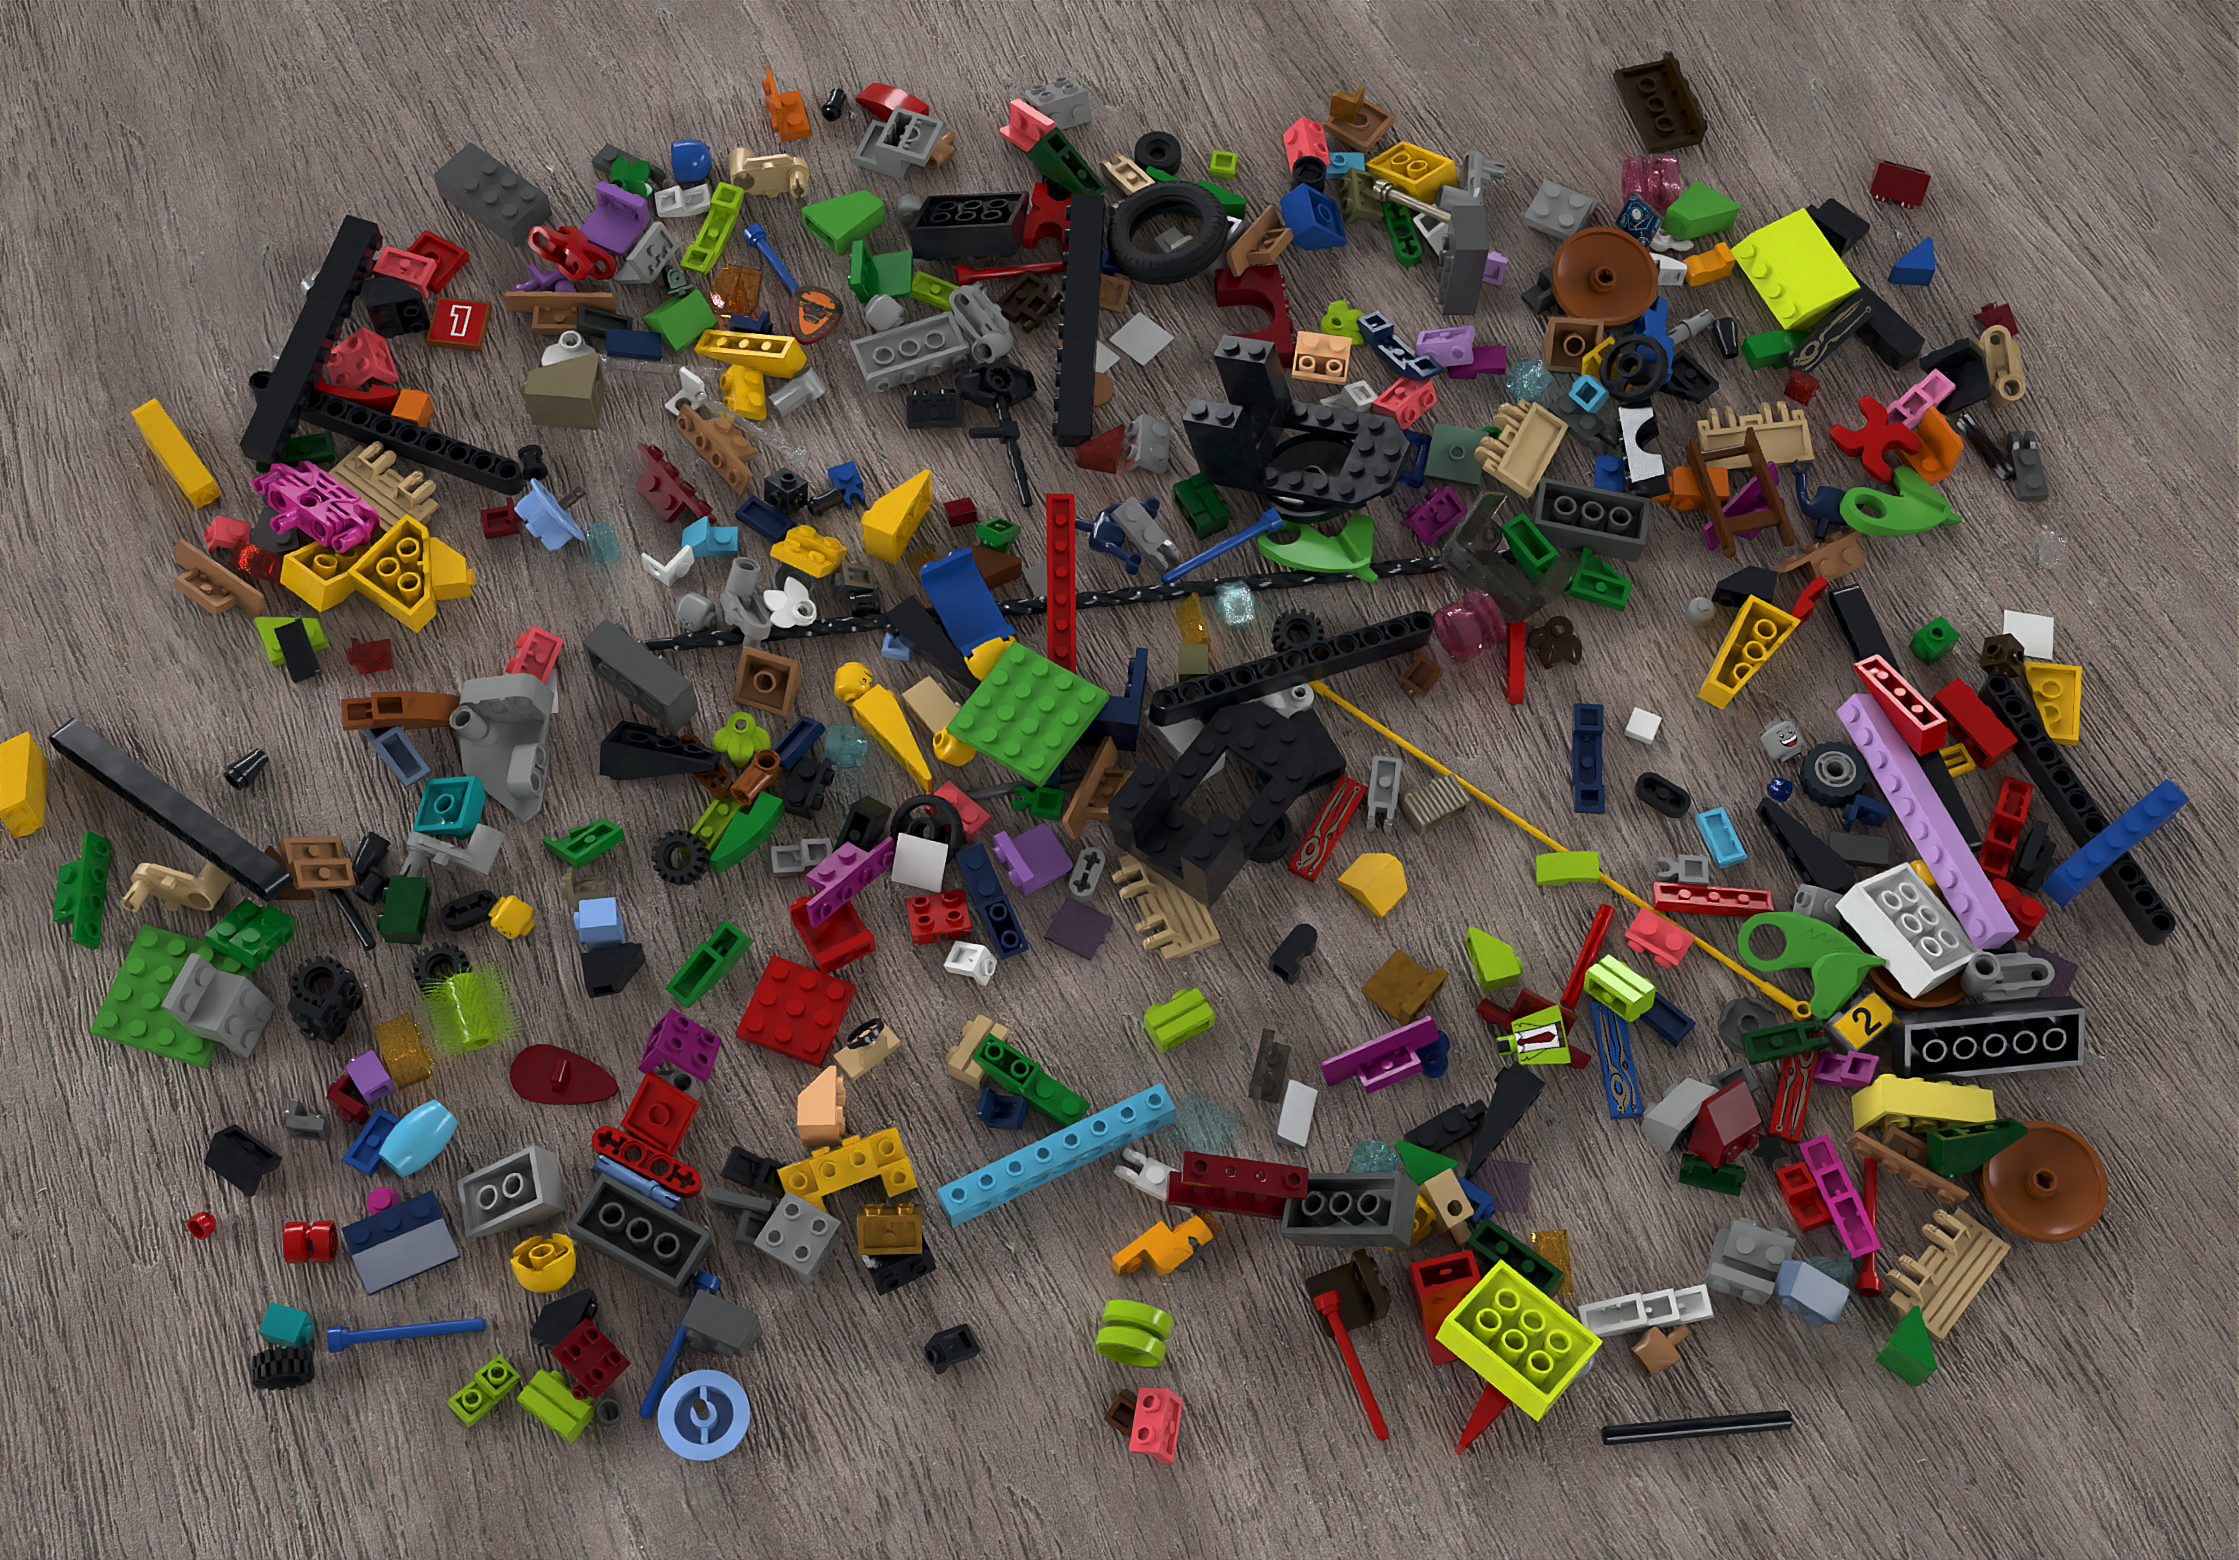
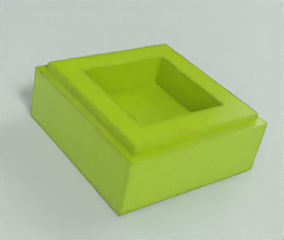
[1209,150,1238,179]

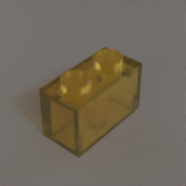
[373,1013,436,1091]

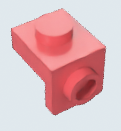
[204,515,250,553]

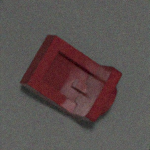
[1973,301,2019,336]
[480,496,523,539]
[326,1073,370,1126]

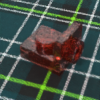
[1783,368,1820,407]
[348,636,395,675]

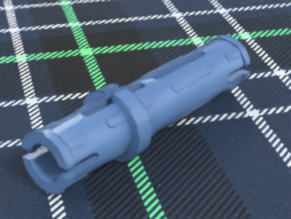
[592,1155,682,1213]

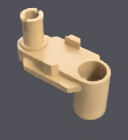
[728,148,810,198]
[1978,325,2026,407]
[120,861,233,913]

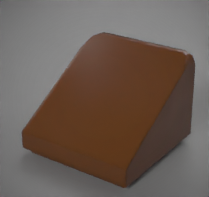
[1104,1389,1138,1438]

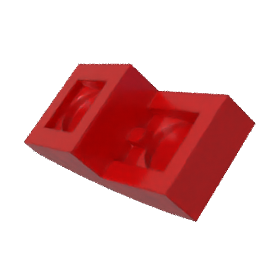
[1790,575,1828,628]
[1774,1161,1832,1234]

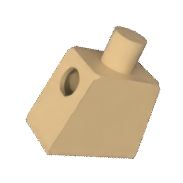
[1418,1168,1474,1246]

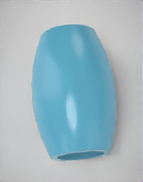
[379,1099,458,1178]

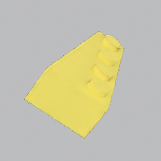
[1851,1074,1996,1134]

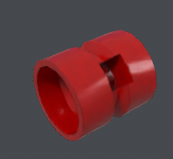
[283,1220,338,1264]

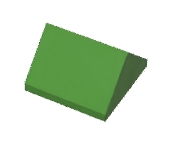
[642,288,719,354]

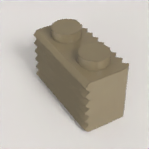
[1401,773,1472,836]

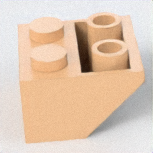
[1291,331,1352,385]
[797,1065,846,1147]

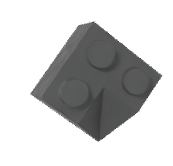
[681,1289,763,1358]

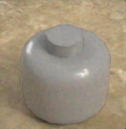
[896,194,923,224]
[1685,597,1716,628]

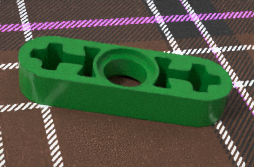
[1382,200,1422,267]

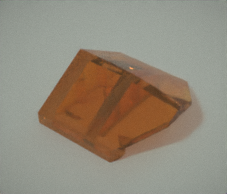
[708,263,763,317]

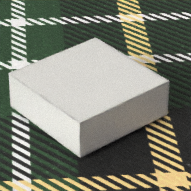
[1624,707,1662,745]

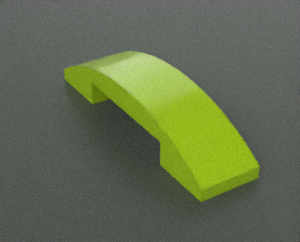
[680,182,745,275]

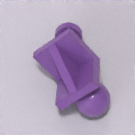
[514,263,575,292]

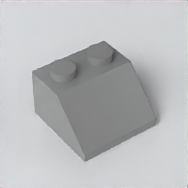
[1640,1078,1719,1153]

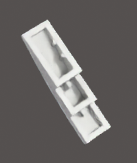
[1578,1284,1714,1337]

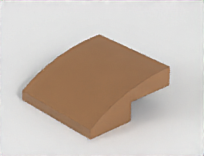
[279,836,356,890]

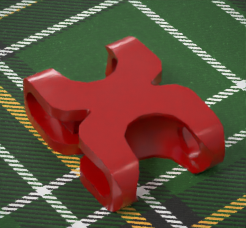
[1023,182,1073,254]
[528,226,616,280]
[1828,395,1923,484]

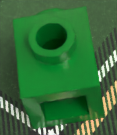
[1908,616,1960,667]

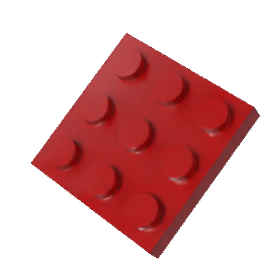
[735,955,856,1068]

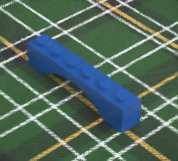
[2041,779,2189,908]

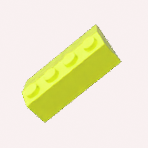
[1730,208,1861,331]
[1435,1259,1603,1422]

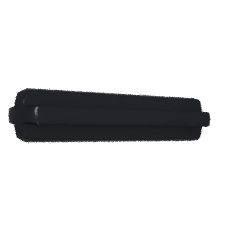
[1956,413,2016,481]

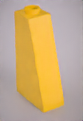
[131,398,221,509]

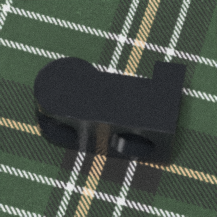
[1268,923,1318,985]

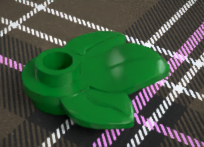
[608,155,653,199]

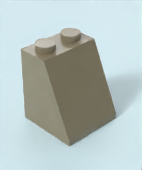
[521,353,607,430]

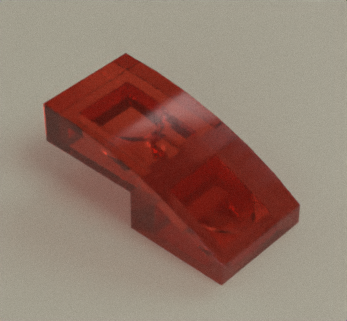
[228,539,285,587]

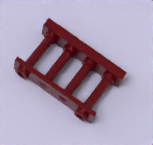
[1166,1151,1308,1220]

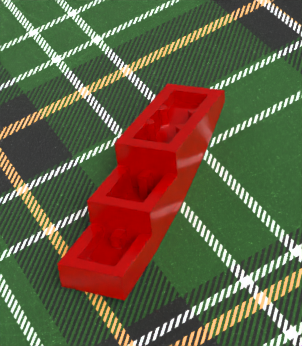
[1977,776,2034,882]

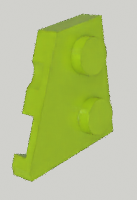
[254,617,329,667]

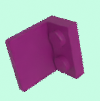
[637,1008,721,1082]

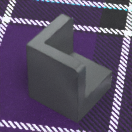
[1522,266,1557,315]

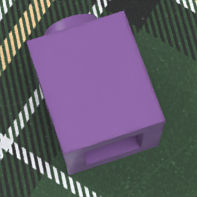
[345,1049,396,1105]

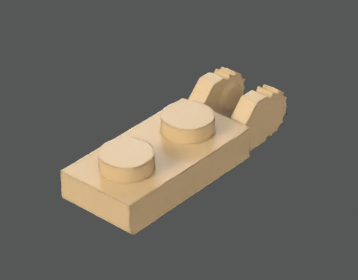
[1099,153,1155,196]

